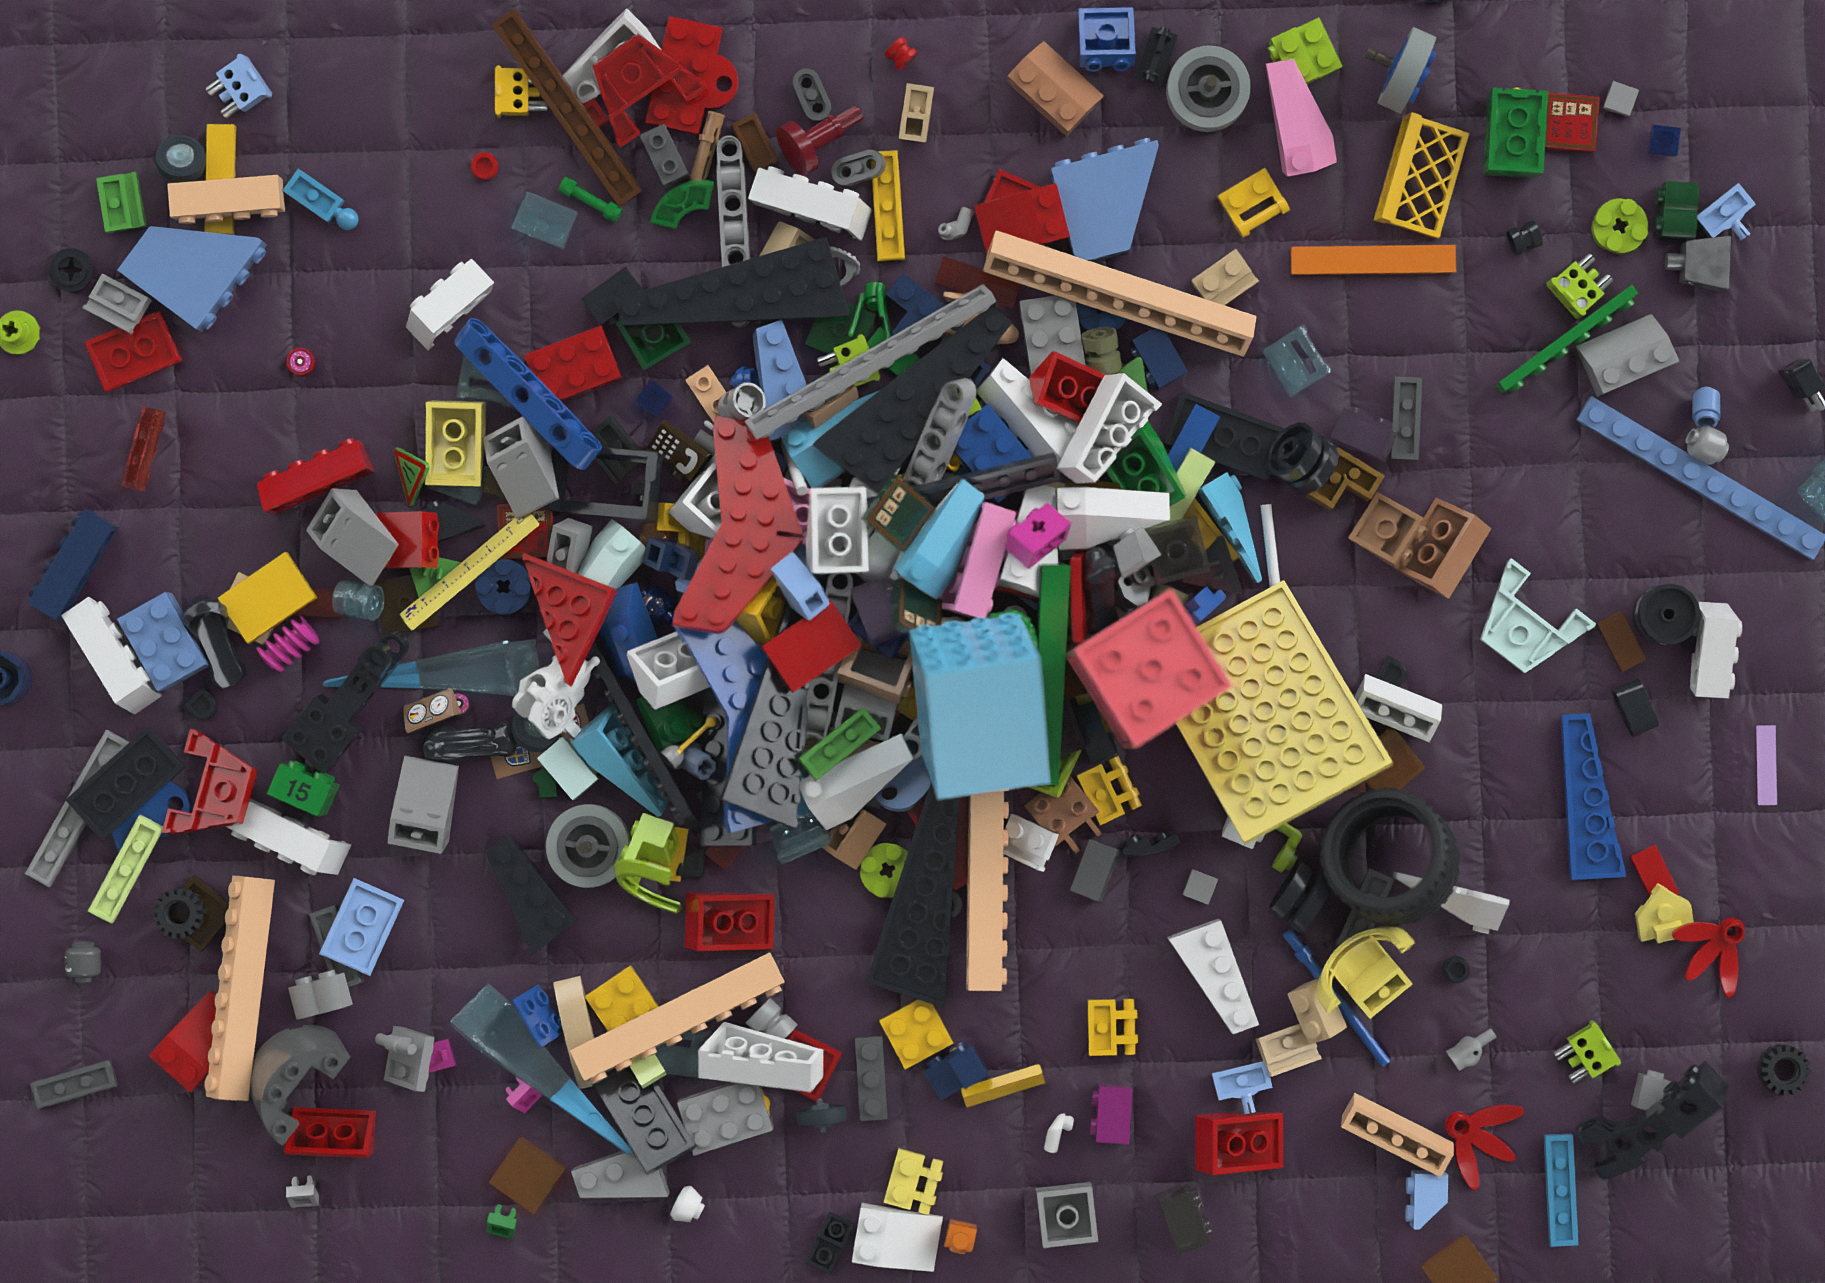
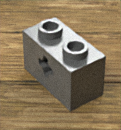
[640,124,690,190]

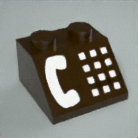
[647,420,712,483]

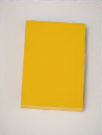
[218,552,317,644]

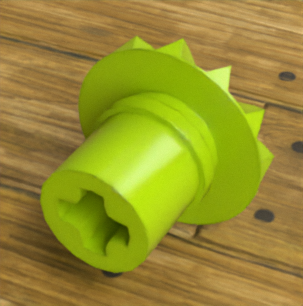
[0,311,40,354]

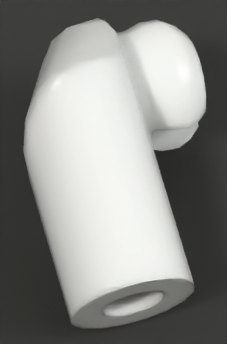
[1044,1113,1074,1153]

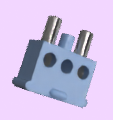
[206,54,272,118]

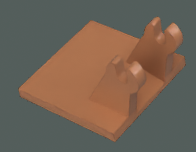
[1024,776,1102,854]

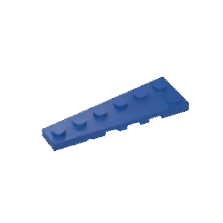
[1560,713,1626,880]

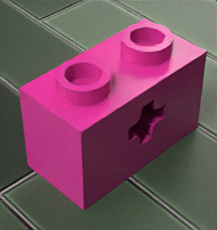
[1005,503,1071,569]

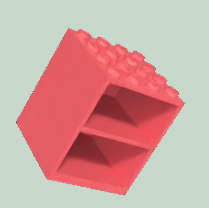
[1066,589,1233,749]

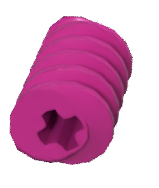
[256,615,319,672]

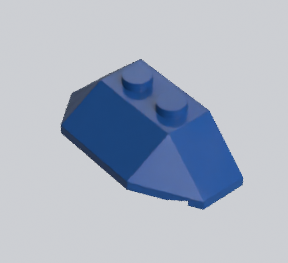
[599,582,658,686]

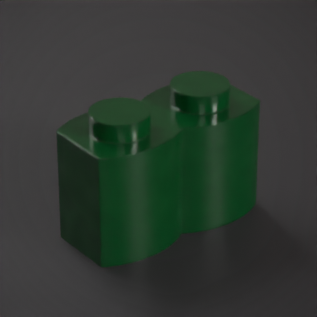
[1654,181,1699,241]

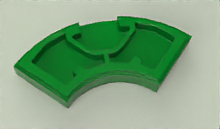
[650,180,714,229]

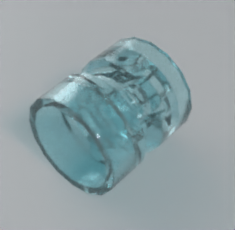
[332,580,384,621]

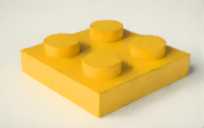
[585,965,659,1032]
[879,999,954,1069]

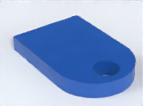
[112,782,192,851]

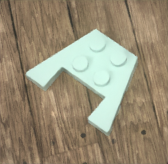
[1480,558,1596,673]

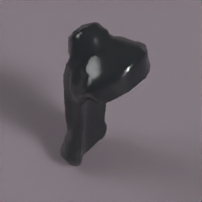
[1083,547,1122,636]
[182,594,246,691]
[423,720,518,766]

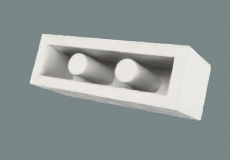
[1355,674,1442,742]

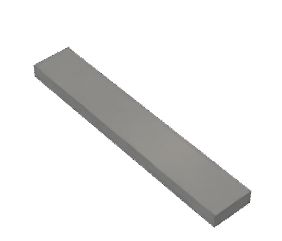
[25,730,129,887]

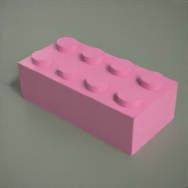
[936,502,1016,618]

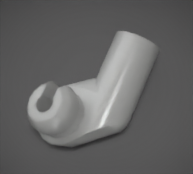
[938,207,974,241]

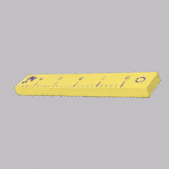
[400,513,539,630]

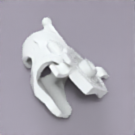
[512,655,600,739]

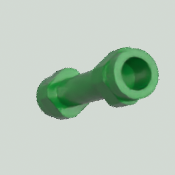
[558,177,623,223]

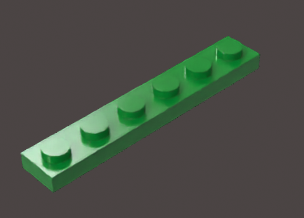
[1496,285,1638,394]

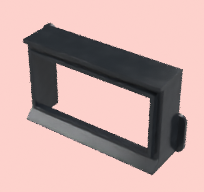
[541,446,665,521]

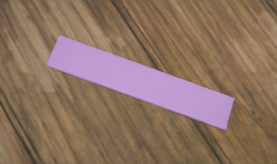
[1756,725,1777,805]

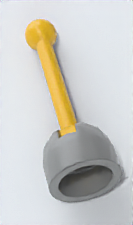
[659,716,717,770]

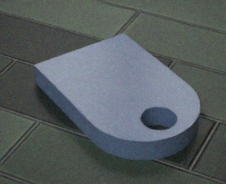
[874,739,931,812]

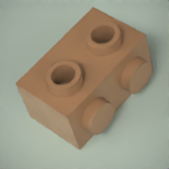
[820,808,886,870]

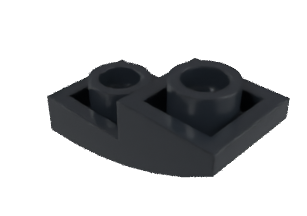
[1073,701,1118,763]
[1121,831,1181,856]
[805,1211,854,1275]

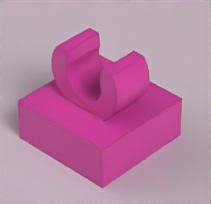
[428,1038,457,1073]
[506,1076,544,1113]

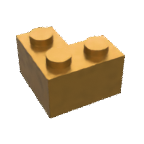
[1306,447,1385,510]

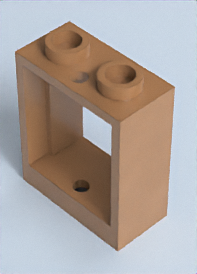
[837,631,913,704]

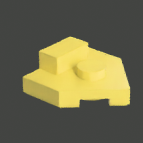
[1635,883,1694,943]

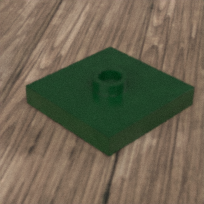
[805,302,876,357]

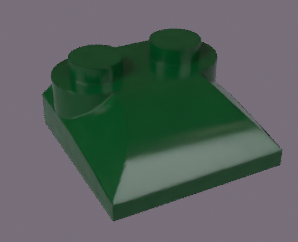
[616,320,691,370]
[636,696,704,751]

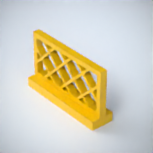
[1374,112,1469,239]

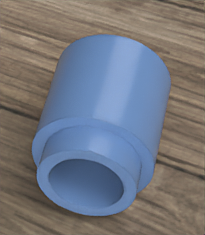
[1692,387,1721,428]

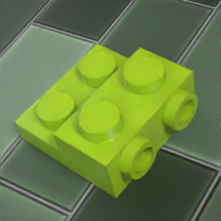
[1267,18,1343,85]

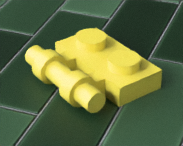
[884,1148,943,1215]

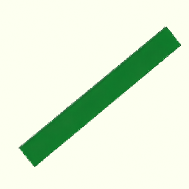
[1037,564,1070,785]

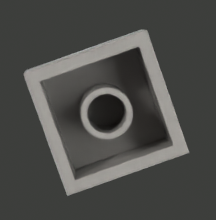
[1036,1182,1098,1248]

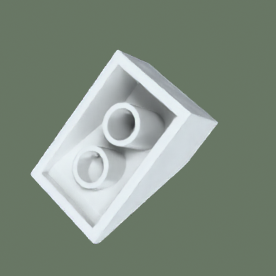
[806,487,869,574]
[852,1203,943,1272]

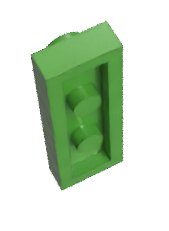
[798,707,881,781]

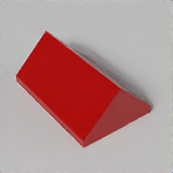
[1029,351,1106,423]
[284,1107,376,1158]

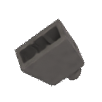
[1665,236,1731,292]

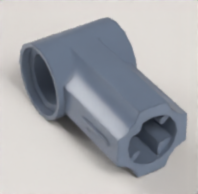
[675,742,716,780]

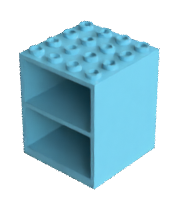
[909,613,1050,799]

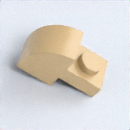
[899,83,934,142]

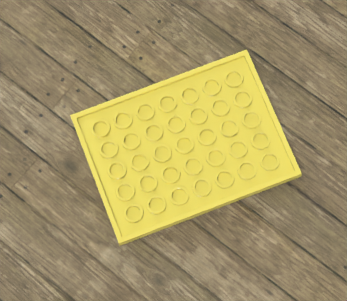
[1175,580,1393,845]

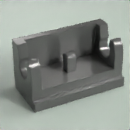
[1070,839,1121,902]

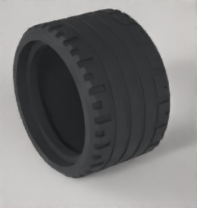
[1320,787,1461,927]

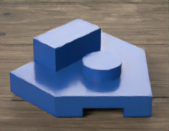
[1186,586,1226,626]

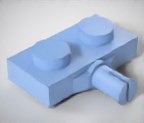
[1697,183,1756,240]
[1212,1061,1273,1114]

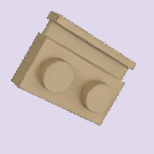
[1190,249,1259,306]
[1256,1023,1322,1077]

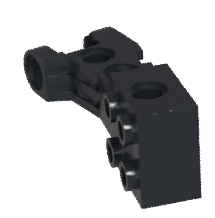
[281,631,409,774]
[1575,1061,1728,1180]

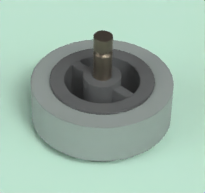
[1166,46,1251,132]
[546,804,631,888]

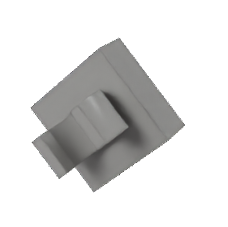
[286,1176,319,1208]

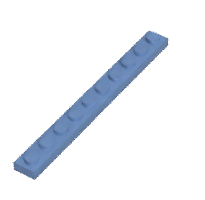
[1575,396,1825,560]

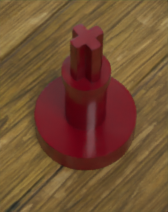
[776,106,864,176]

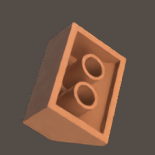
[1007,41,1104,137]
[1393,498,1491,599]

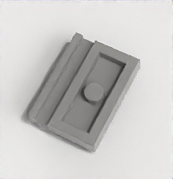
[83,274,152,334]

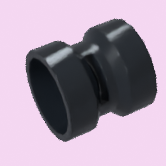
[1506,220,1543,256]

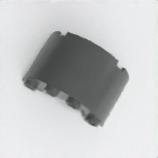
[249,1025,350,1146]

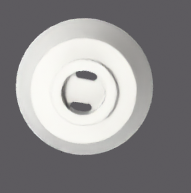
[670,1186,705,1222]

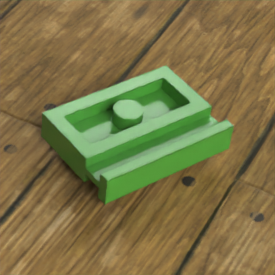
[96,172,147,234]

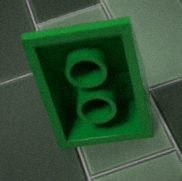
[1106,421,1186,507]

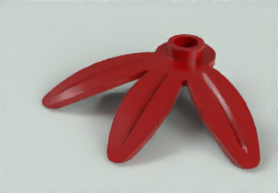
[1672,917,1745,998]
[1445,1105,1524,1191]

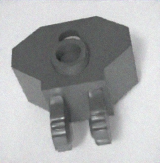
[1113,556,1165,612]

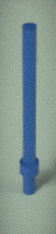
[1283,929,1390,1067]

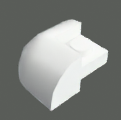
[857,525,906,590]

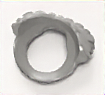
[829,246,860,286]

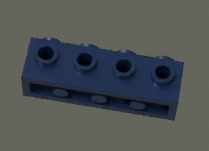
[28,509,120,621]

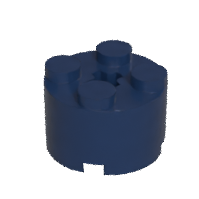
[475,559,534,615]
[0,651,33,706]

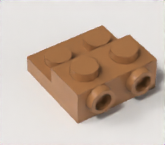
[1348,492,1428,569]

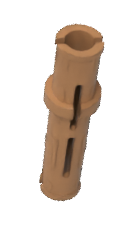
[689,111,725,181]

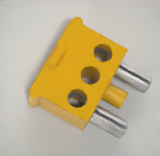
[495,65,548,118]

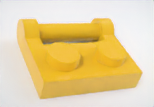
[1217,168,1290,238]

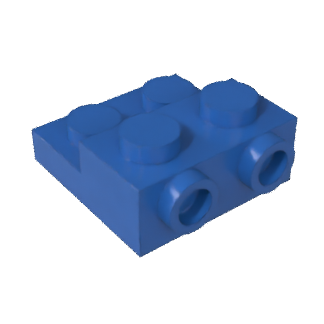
[1078,7,1136,72]

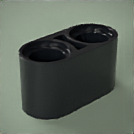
[1612,679,1659,737]

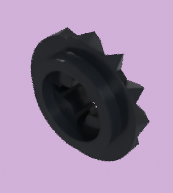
[49,248,94,292]

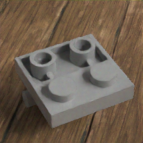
[375,1026,434,1092]

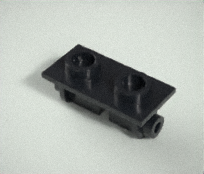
[1135,27,1178,87]

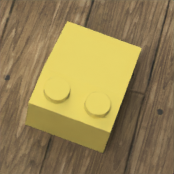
[425,400,486,486]

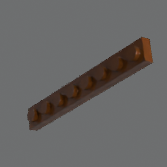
[491,8,643,207]

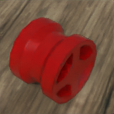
[884,36,918,71]

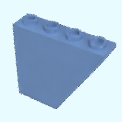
[1050,138,1159,262]
[117,226,267,332]

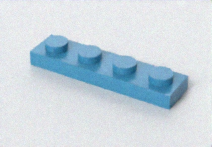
[1543,1133,1578,1247]

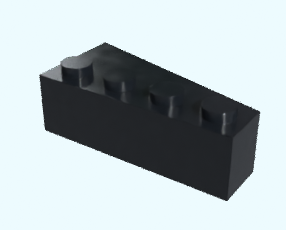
[485,833,578,955]

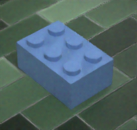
[117,592,210,691]

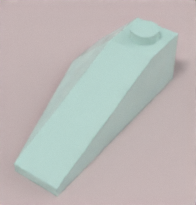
[577,519,646,589]

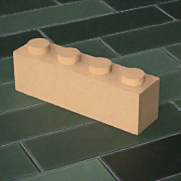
[168,175,285,224]
[1341,1093,1454,1177]

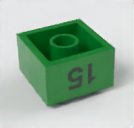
[267,760,340,816]

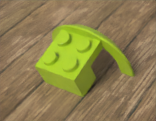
[613,813,682,914]

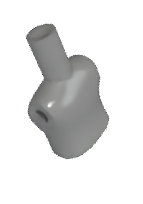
[1446,1028,1497,1071]

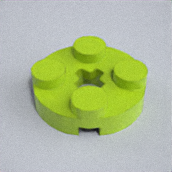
[1591,198,1648,254]
[860,843,908,898]

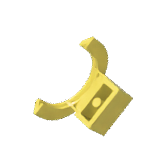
[1316,926,1415,1019]

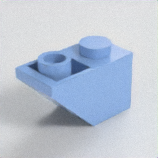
[771,552,830,621]
[1405,1170,1448,1229]

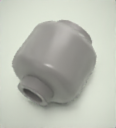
[1686,425,1729,465]

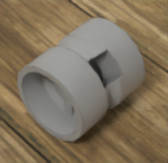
[718,382,766,421]
[746,998,798,1039]

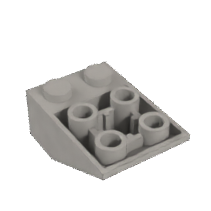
[483,417,559,519]
[306,488,399,586]
[834,650,906,741]
[387,756,459,854]

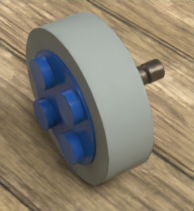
[1364,27,1436,114]

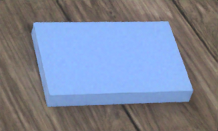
[319,878,404,976]

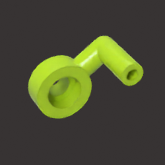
[1272,823,1302,873]

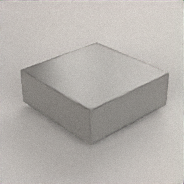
[1603,81,1639,117]
[1182,869,1218,904]

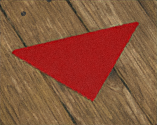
[522,553,618,687]

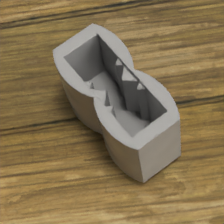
[288,970,353,1020]

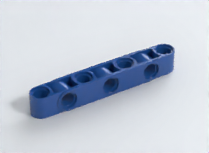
[454,318,602,470]

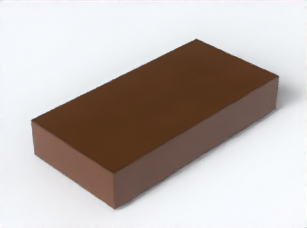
[731,112,779,175]
[1596,611,1647,672]

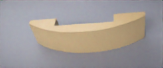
[553,975,595,1089]

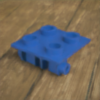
[512,984,563,1048]

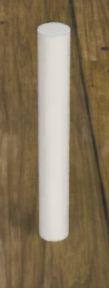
[780,440,808,495]
[1260,504,1280,587]

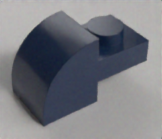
[643,537,699,581]

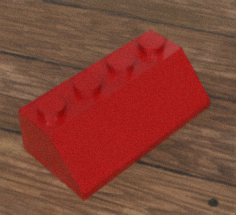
[257,438,375,515]

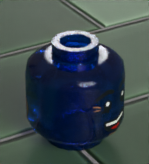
[641,587,677,627]

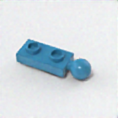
[283,168,359,230]

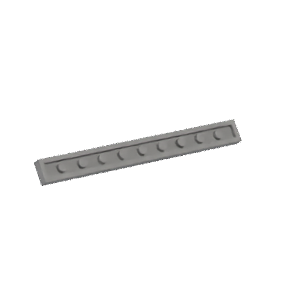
[744,284,996,439]

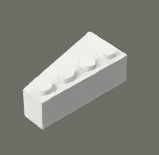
[748,166,872,241]
[1057,373,1162,483]
[61,597,162,714]
[1167,919,1259,1034]

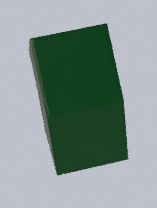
[532,767,559,798]

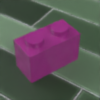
[1090,1084,1132,1144]

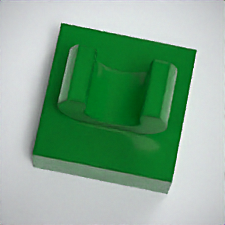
[486,1204,517,1239]

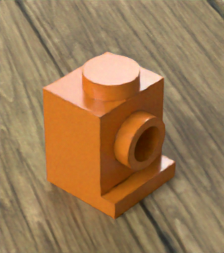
[944,1219,977,1254]

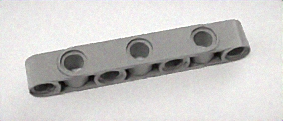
[717,136,750,328]
[887,378,976,541]
[802,573,853,755]

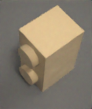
[1287,979,1347,1044]

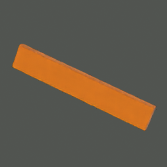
[1290,245,1456,275]

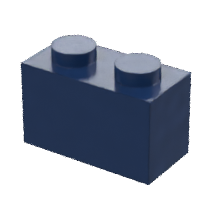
[1129,328,1188,391]

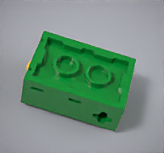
[1483,87,1548,178]

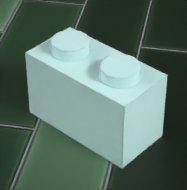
[537,737,600,800]

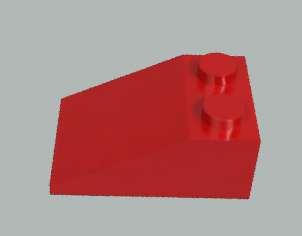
[974,183,1070,256]
[684,892,775,951]
[149,991,216,1092]
[1195,1112,1283,1175]

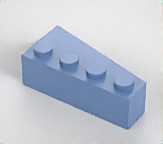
[752,320,807,444]

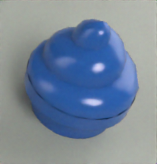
[729,366,759,388]

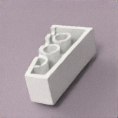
[976,359,1080,465]
[225,798,351,875]
[698,1022,823,1092]

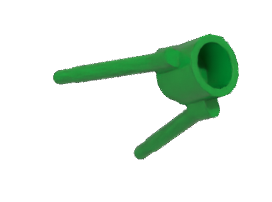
[848,282,892,340]

